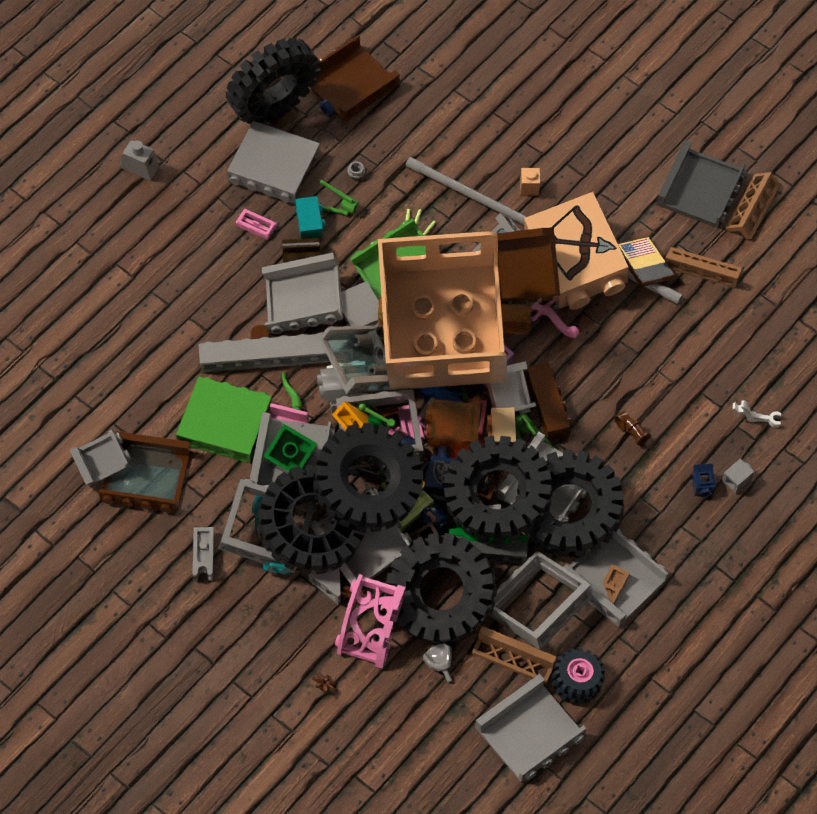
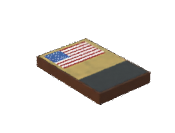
[618,236,674,287]

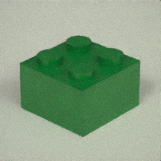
[263,424,318,474]

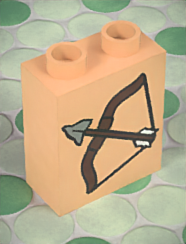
[524,192,628,310]

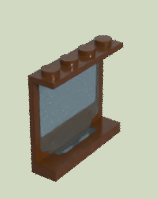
[99,431,191,513]

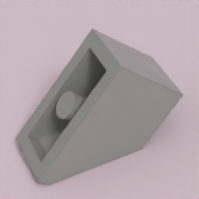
[309,568,341,605]

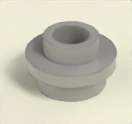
[347,161,366,179]

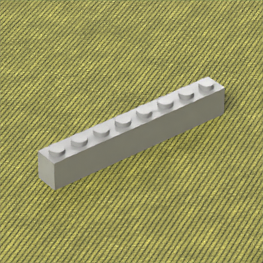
[199,332,352,373]

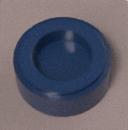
[319,99,336,117]

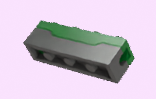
[449,528,528,565]

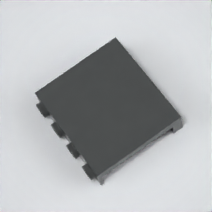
[656,140,747,228]

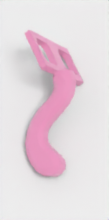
[521,298,580,338]

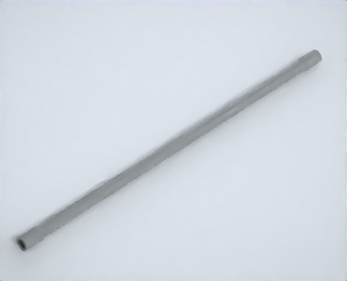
[406,157,683,305]

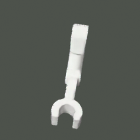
[733,400,781,428]

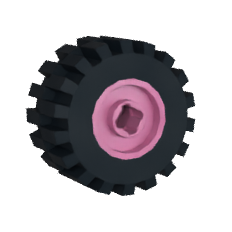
[552,648,605,704]

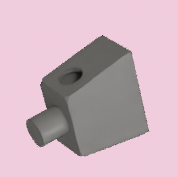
[120,140,160,181]

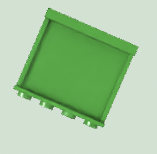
[350,218,426,306]
[176,377,272,464]

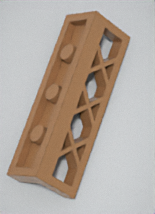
[726,172,780,239]
[665,247,742,288]
[472,626,556,685]

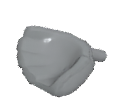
[423,643,452,682]

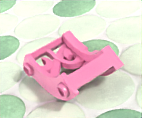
[335,574,405,669]

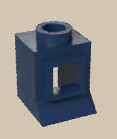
[691,464,716,497]

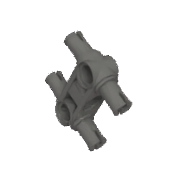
[352,326,388,376]

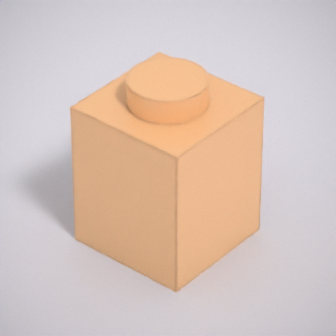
[520,168,540,196]

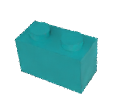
[295,196,326,238]

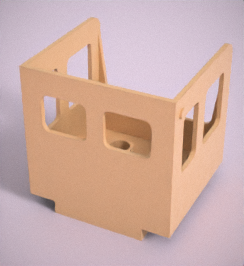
[378,231,507,390]

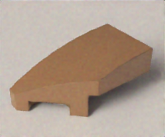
[603,564,630,604]

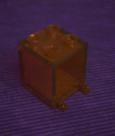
[424,395,481,450]

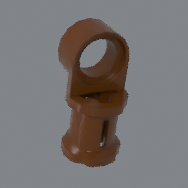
[614,411,651,445]

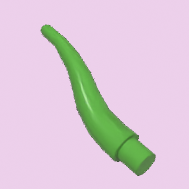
[282,372,302,411]

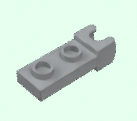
[193,527,214,582]

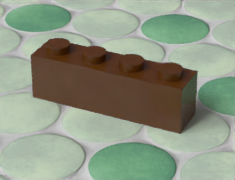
[525,362,572,440]

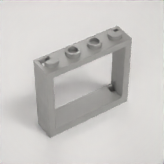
[336,389,423,469]
[218,479,316,573]
[487,551,593,650]

